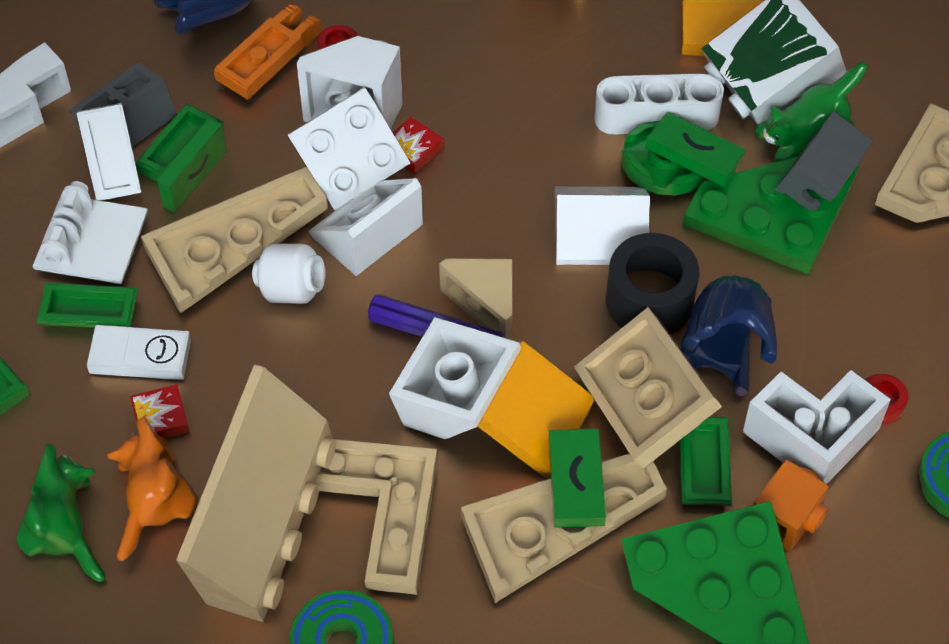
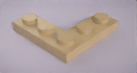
[315,439,438,595]

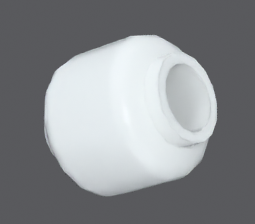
[252,244,325,304]

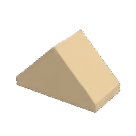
[439,258,512,340]

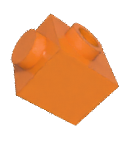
[753,459,830,552]

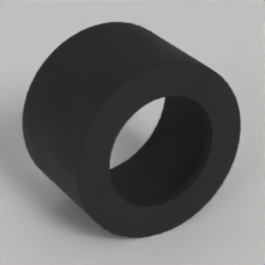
[606,233,699,334]

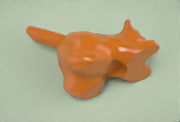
[107,416,198,561]

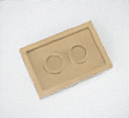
[574,307,722,469]

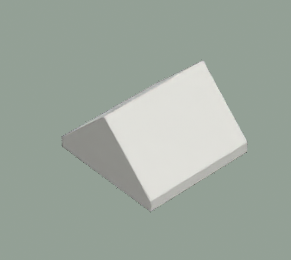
[309,178,423,276]
[554,186,650,265]

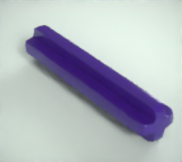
[368,295,503,338]

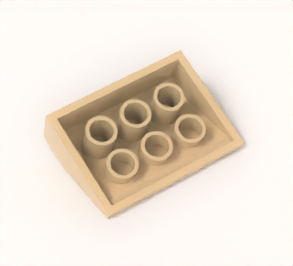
[176,364,336,622]

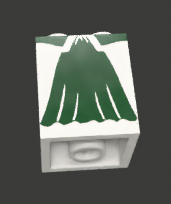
[701,0,847,125]

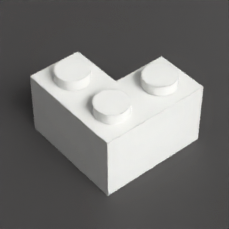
[743,370,891,484]

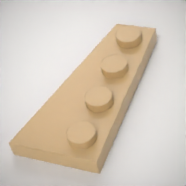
[141,167,328,314]
[461,453,667,603]

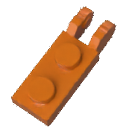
[214,3,323,100]

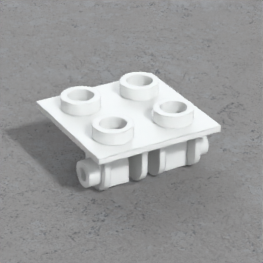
[288,87,410,210]
[32,181,148,284]

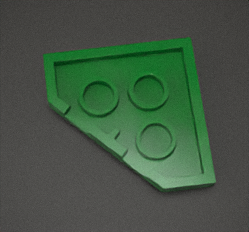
[682,156,859,275]
[621,501,809,644]

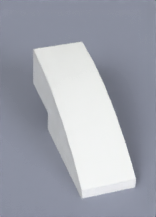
[0,42,71,148]

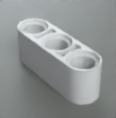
[594,74,724,135]

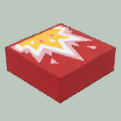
[392,116,444,174]
[130,384,190,439]

